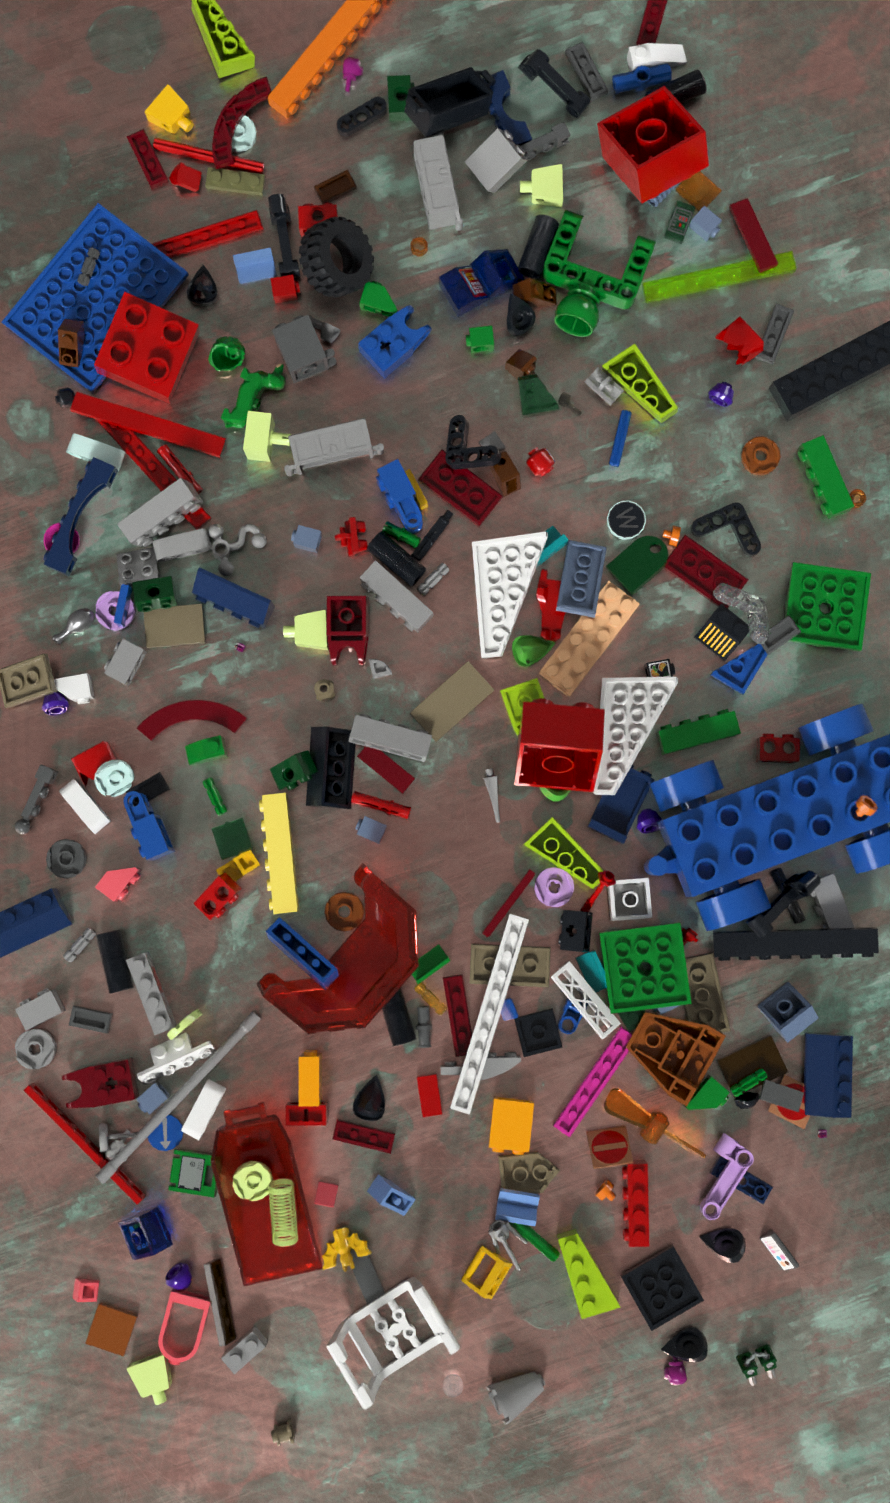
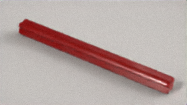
[153,138,265,174]

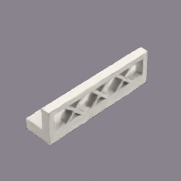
[551,961,621,1039]

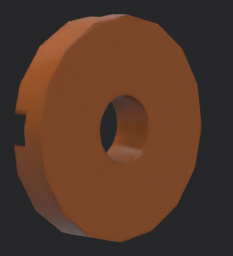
[741,436,781,476]
[325,892,364,932]

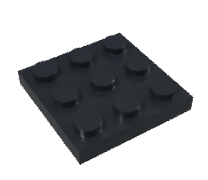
[620,1245,704,1331]

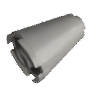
[486,1372,545,1425]

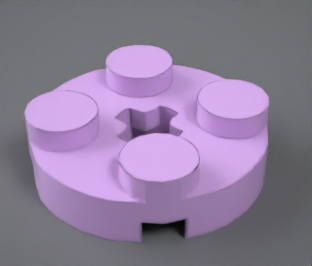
[95,591,136,631]
[534,867,574,907]

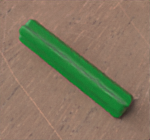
[509,1222,560,1262]

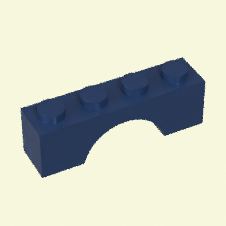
[483,70,532,146]

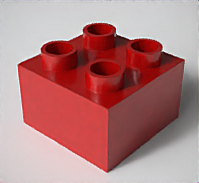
[597,86,709,204]
[94,291,199,405]
[514,698,605,792]

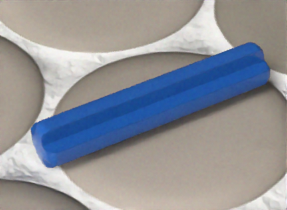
[609,410,632,467]

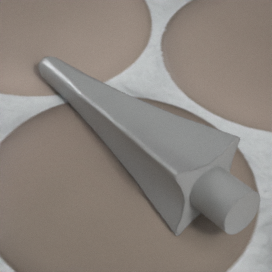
[484,768,500,823]

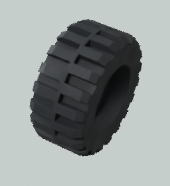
[299,217,374,298]

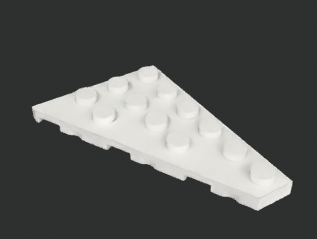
[472,532,548,659]
[594,677,678,795]

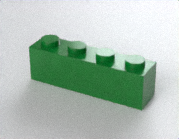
[798,435,854,519]
[656,709,741,755]

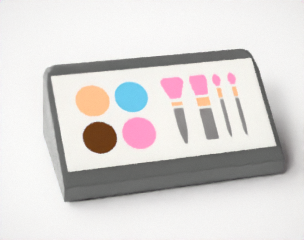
[760,1229,799,1270]

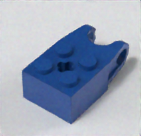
[358,305,432,379]
[376,459,423,534]
[123,791,175,861]

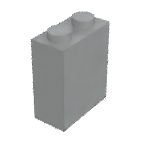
[465,128,527,193]

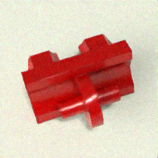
[335,517,368,556]

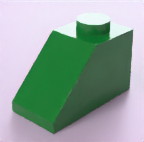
[360,281,398,318]
[185,735,228,765]
[683,1074,730,1110]

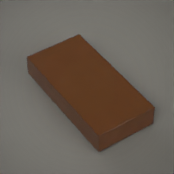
[314,169,357,204]

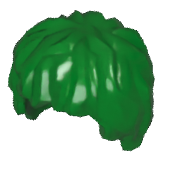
[208,336,246,371]

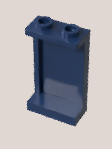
[587,765,655,844]

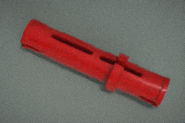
[157,444,203,494]
[351,791,411,819]

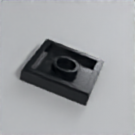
[514,1008,563,1057]

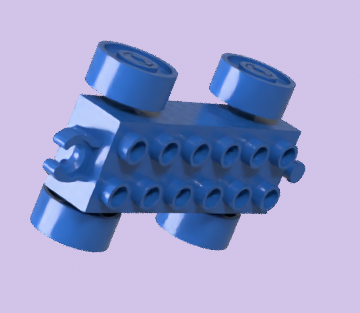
[644,703,890,931]

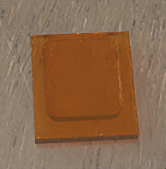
[675,171,722,212]

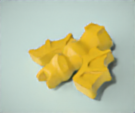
[322,1228,372,1272]

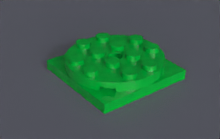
[785,562,871,651]
[600,922,692,1014]

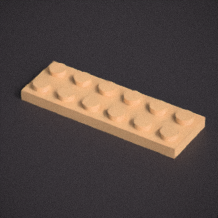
[538,581,640,697]

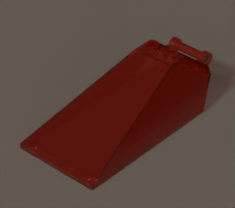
[211,1102,323,1286]

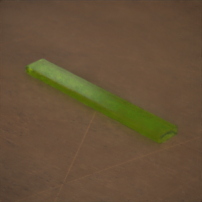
[642,251,797,303]

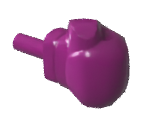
[343,57,364,92]
[664,1357,687,1385]

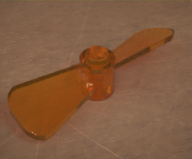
[604,1088,707,1159]

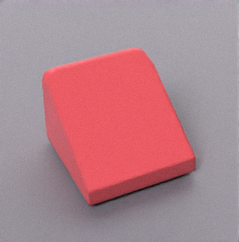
[314,1181,339,1207]
[73,1278,99,1302]

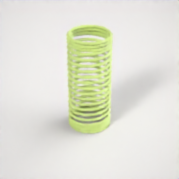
[268,1179,298,1247]

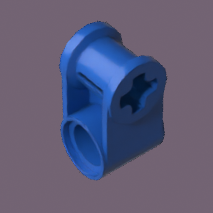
[557,998,588,1034]

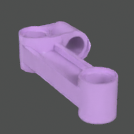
[700,1133,754,1220]

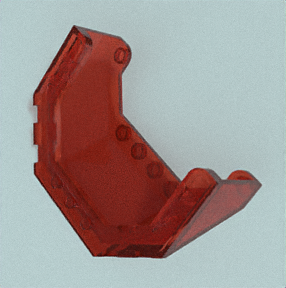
[257,863,419,1034]

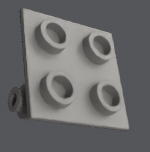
[117,547,161,586]

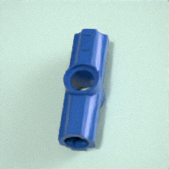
[612,63,672,94]

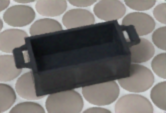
[404,67,496,137]

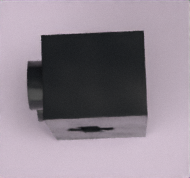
[559,910,593,952]

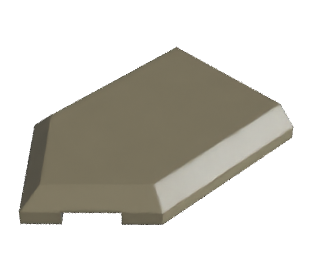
[498,1152,560,1194]

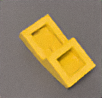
[216,848,260,881]

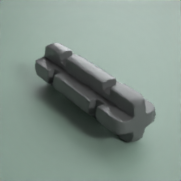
[77,248,100,286]

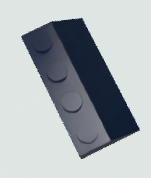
[192,567,275,629]
[0,888,73,958]
[804,1033,853,1118]

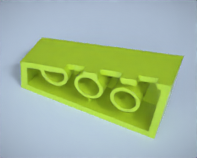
[191,0,255,78]
[602,344,678,423]
[523,817,605,889]

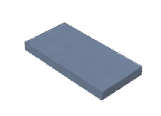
[556,540,607,618]

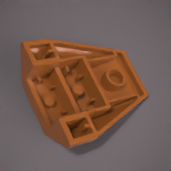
[626,1012,726,1106]

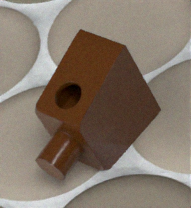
[489,447,521,497]

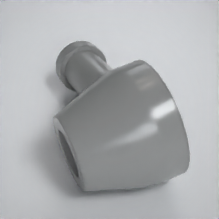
[309,315,341,343]

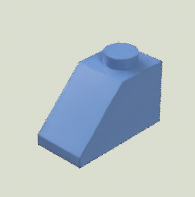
[367,1174,416,1216]

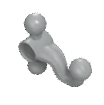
[208,524,267,576]

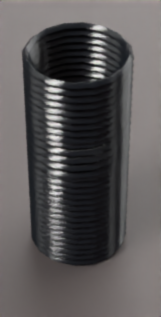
[645,69,707,104]
[518,214,559,279]
[367,531,426,587]
[96,929,134,994]
[375,981,417,1046]

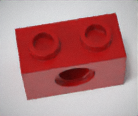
[298,203,338,236]

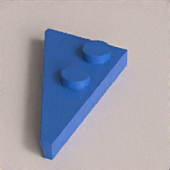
[710,643,768,695]

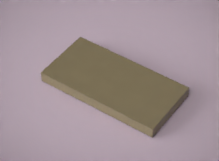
[410,661,494,742]
[469,944,551,987]
[683,952,731,1033]

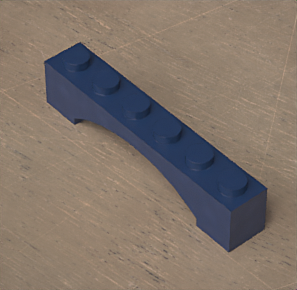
[43,457,118,577]

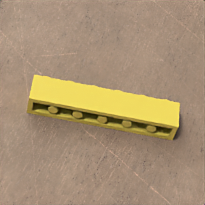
[259,793,299,914]

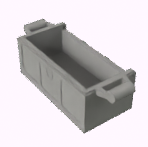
[413,131,463,231]
[284,418,384,476]

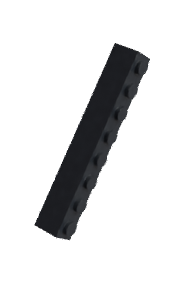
[713,927,879,961]

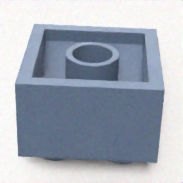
[758,982,818,1043]

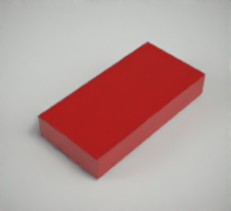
[417,1074,443,1117]

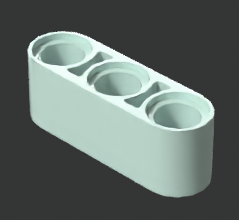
[66,433,126,471]

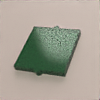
[212,818,253,860]

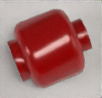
[526,447,555,477]

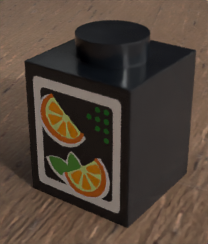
[644,659,675,677]

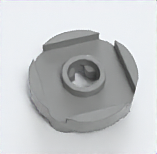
[15,1028,57,1069]

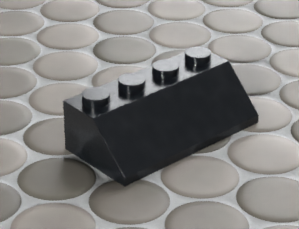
[306,726,355,809]

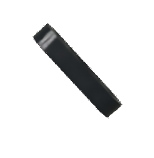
[337,97,387,137]

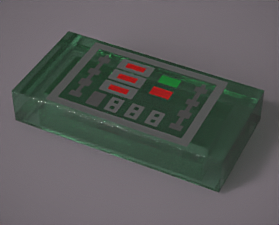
[664,201,696,244]

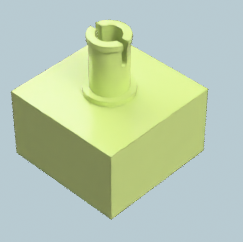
[243,411,291,462]

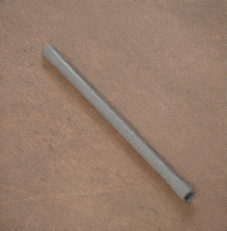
[95,1011,261,1184]

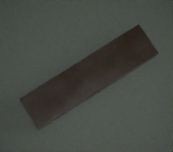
[204,1258,236,1346]

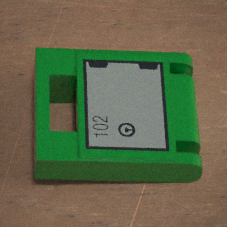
[168,1149,222,1198]

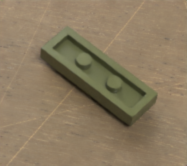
[205,167,265,196]

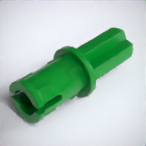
[382,521,421,548]

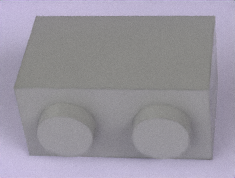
[104,639,147,687]
[15,988,66,1031]
[221,1326,268,1374]

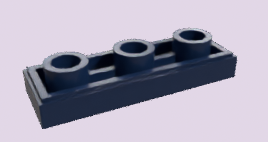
[710,1155,773,1204]

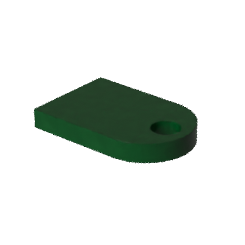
[606,536,668,595]

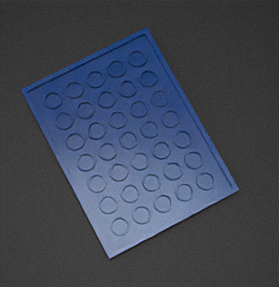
[2,203,189,394]

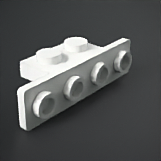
[137,1032,216,1085]

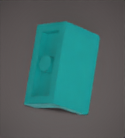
[537,526,569,567]
[575,950,607,993]

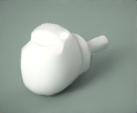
[105,1129,130,1162]

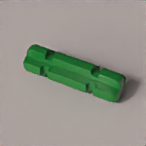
[203,778,227,815]
[730,1068,768,1097]

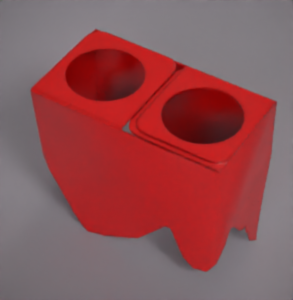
[715,316,764,366]
[71,741,118,787]

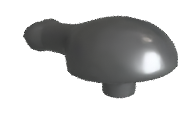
[52,608,95,644]

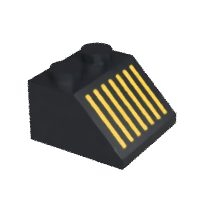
[694,603,752,662]

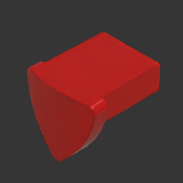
[169,162,202,192]

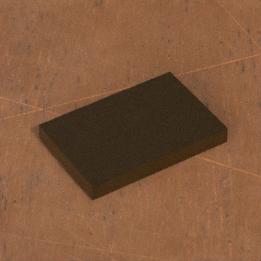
[716,1035,788,1098]

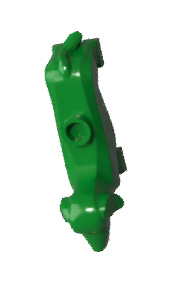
[221,364,286,428]

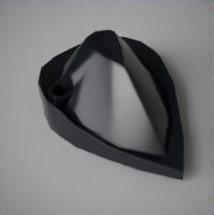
[186,265,218,306]
[506,294,536,336]
[353,1075,385,1121]
[699,1229,746,1263]
[661,1327,708,1362]

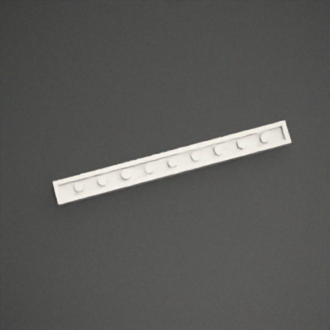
[450,914,529,1115]

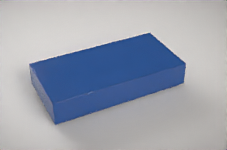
[114,584,132,627]

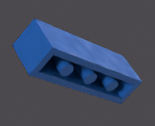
[266,917,339,990]

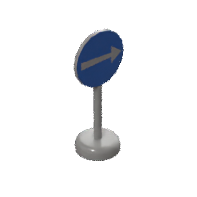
[99,1115,183,1152]

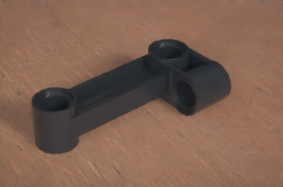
[518,49,591,118]
[268,194,300,278]
[746,870,821,938]

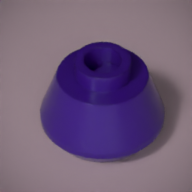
[708,382,734,407]
[42,691,69,715]
[637,809,663,834]
[165,1263,192,1290]

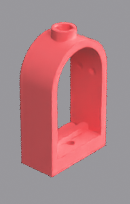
[158,1288,211,1365]

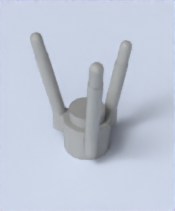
[488,1220,528,1271]

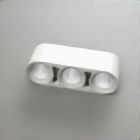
[59,778,111,834]
[181,1079,226,1140]

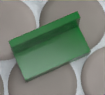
[407,944,451,984]

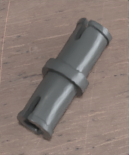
[416,1006,432,1048]

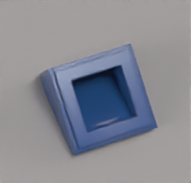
[501,997,519,1021]

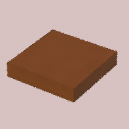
[85,1302,138,1357]

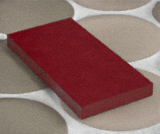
[418,449,503,527]
[664,535,749,608]

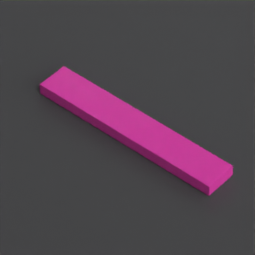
[553,1026,633,1138]

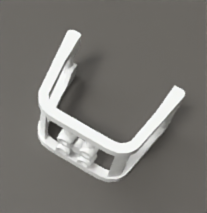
[326,1277,461,1410]

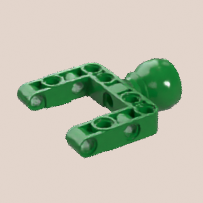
[543,209,656,337]

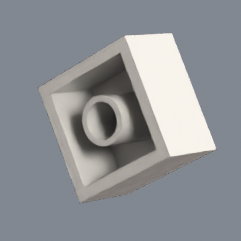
[607,878,652,921]

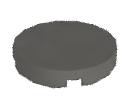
[46,839,87,879]

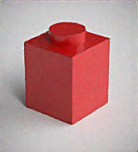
[270,275,300,304]

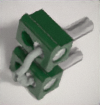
[736,1344,777,1386]

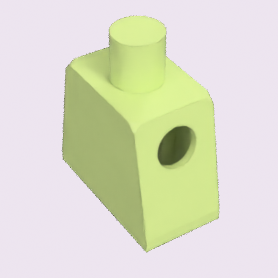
[520,164,563,207]
[283,610,328,650]
[127,1352,172,1405]

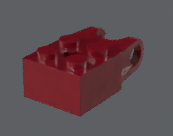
[327,596,369,666]
[61,1057,139,1108]

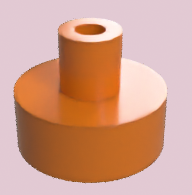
[662,526,681,546]
[855,795,878,817]
[595,1179,616,1201]

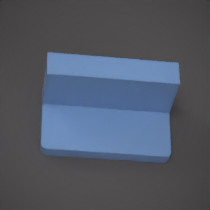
[233,247,277,284]
[495,1188,540,1226]

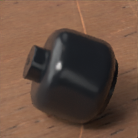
[55,388,75,408]

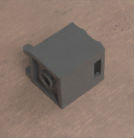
[272,315,337,384]

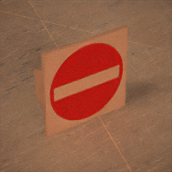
[768,1074,810,1129]
[586,1126,633,1169]

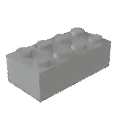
[117,478,204,547]

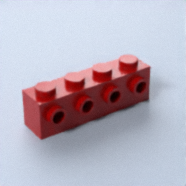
[622,1160,649,1247]

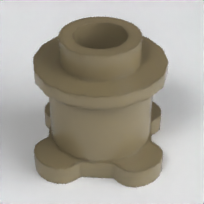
[314,679,335,701]
[271,1420,295,1446]

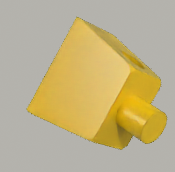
[144,84,194,134]

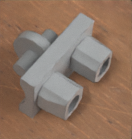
[585,367,624,406]

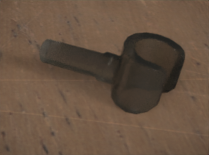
[558,392,582,416]

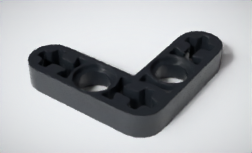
[445,415,501,470]
[691,502,761,557]

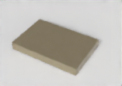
[144,604,206,649]
[0,654,57,708]

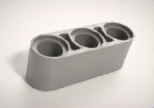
[153,529,212,562]

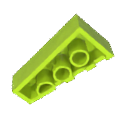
[556,1229,621,1319]

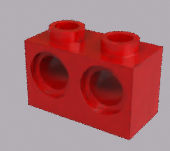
[756,733,800,763]
[193,872,242,920]
[285,1102,328,1126]

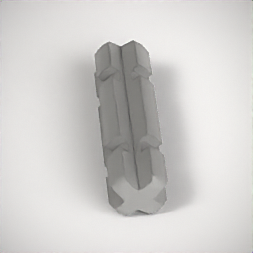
[417,563,449,596]
[63,928,96,962]

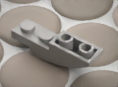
[441,1052,521,1081]

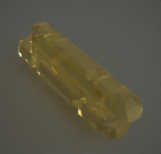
[414,982,447,1016]

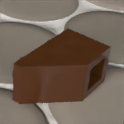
[513,278,557,307]
[58,319,85,367]
[505,349,537,384]

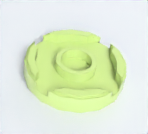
[167,1009,203,1040]
[232,1161,273,1201]

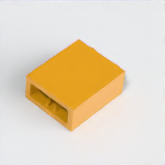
[299,1049,322,1106]
[488,1096,534,1155]

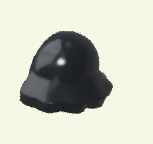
[734,1092,759,1109]

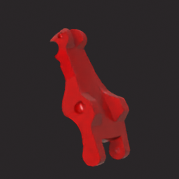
[536,569,566,641]

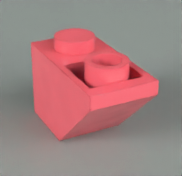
[95,867,141,902]

